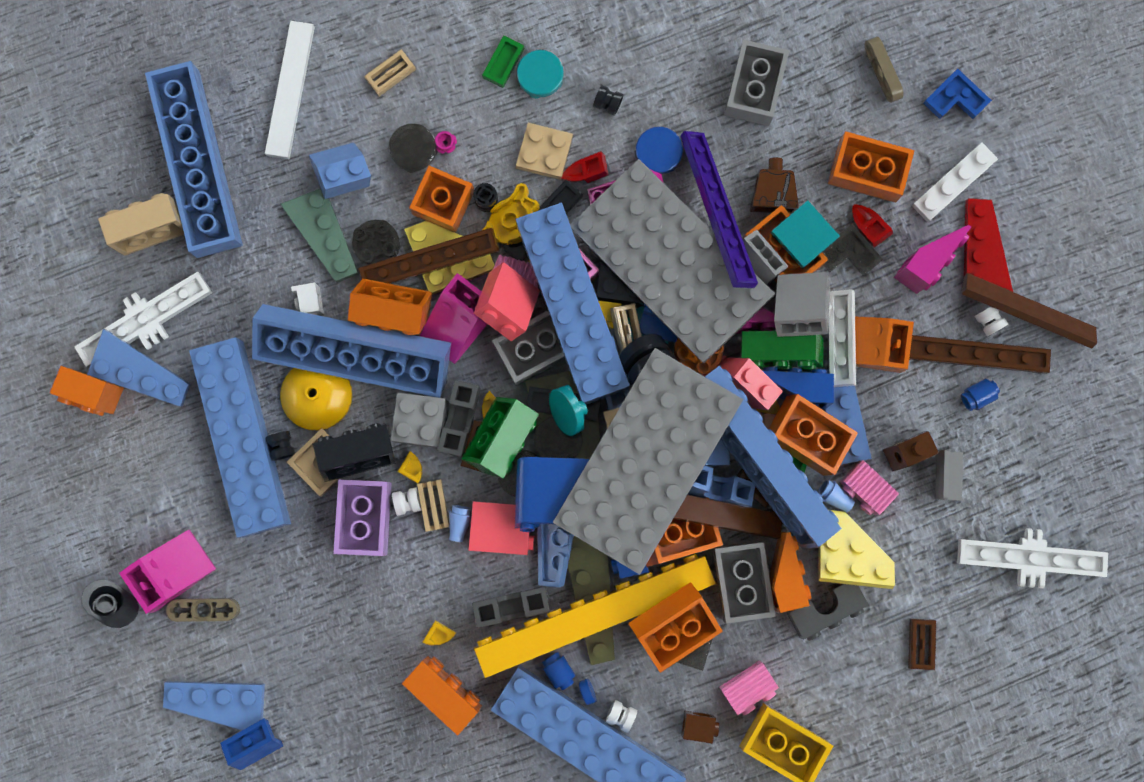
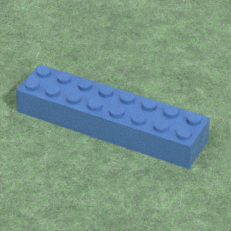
[145,61,243,258]
[516,203,630,405]
[252,304,451,398]
[189,337,291,538]
[704,366,842,549]
[491,665,686,782]

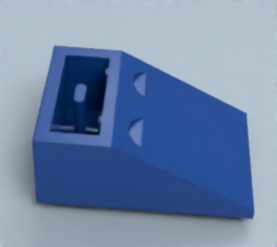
[763,367,834,410]

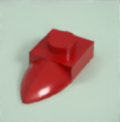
[562,151,609,183]
[852,204,893,248]

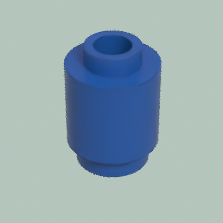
[960,378,1000,411]
[542,652,576,690]

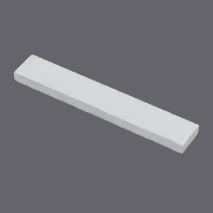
[265,21,315,160]

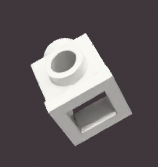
[291,282,324,315]

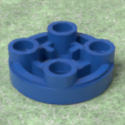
[636,127,683,174]

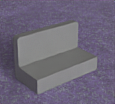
[935,450,963,501]

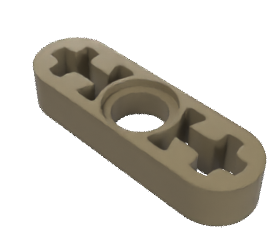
[865,37,904,103]
[166,598,240,622]

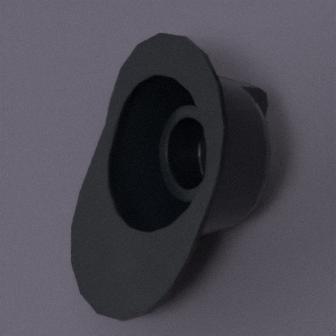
[81,579,139,628]

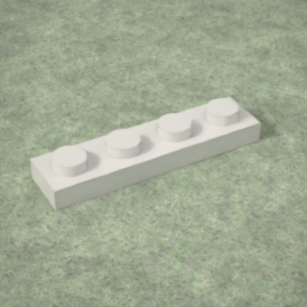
[912,143,998,223]
[829,289,856,387]

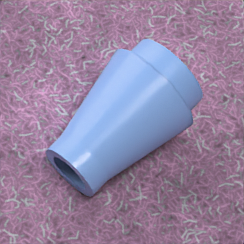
[818,480,855,513]
[449,505,472,542]

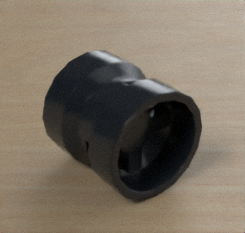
[593,85,624,116]
[473,183,498,212]
[266,431,295,461]

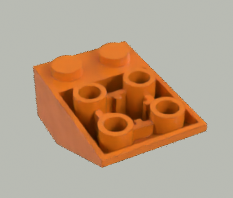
[855,316,914,373]
[769,532,811,613]

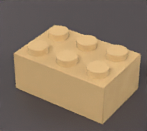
[98,193,184,256]

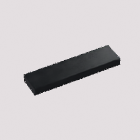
[502,179,583,261]

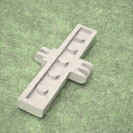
[75,272,212,368]
[957,528,1108,589]

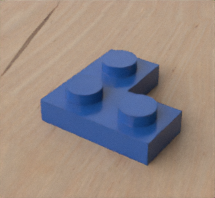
[923,69,992,119]

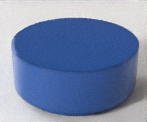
[579,678,597,705]

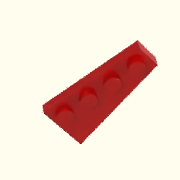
[964,198,1013,292]

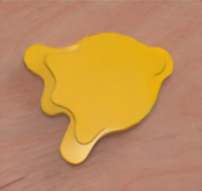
[482,183,540,245]

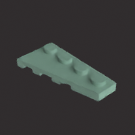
[280,188,359,283]

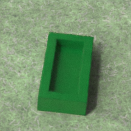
[482,35,525,88]

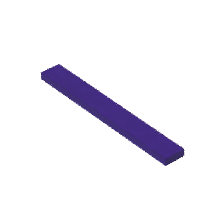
[680,131,758,288]

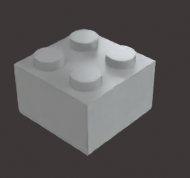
[390,393,448,448]

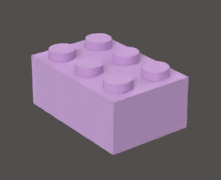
[333,480,392,556]

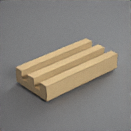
[364,49,416,97]
[610,303,642,354]
[417,479,449,532]

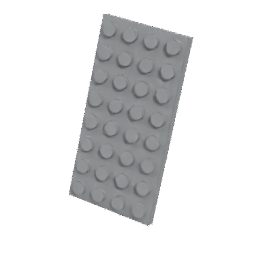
[570,159,775,364]
[553,348,744,575]

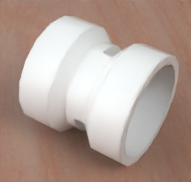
[974,307,1008,336]
[392,487,422,516]
[605,700,638,733]

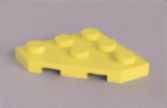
[404,221,495,295]
[818,510,895,589]

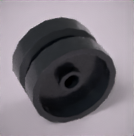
[619,334,678,387]

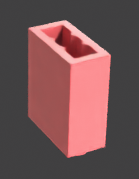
[474,262,540,341]
[718,358,783,410]
[469,501,534,555]

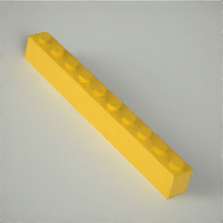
[473,553,716,678]

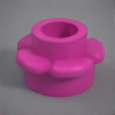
[434,131,457,154]

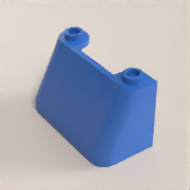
[515,457,590,532]

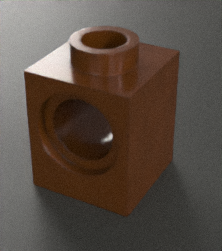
[681,710,719,744]

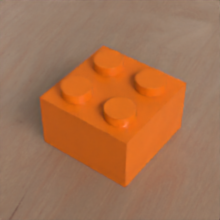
[409,165,474,233]
[50,366,124,416]

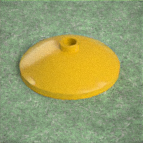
[280,368,352,431]

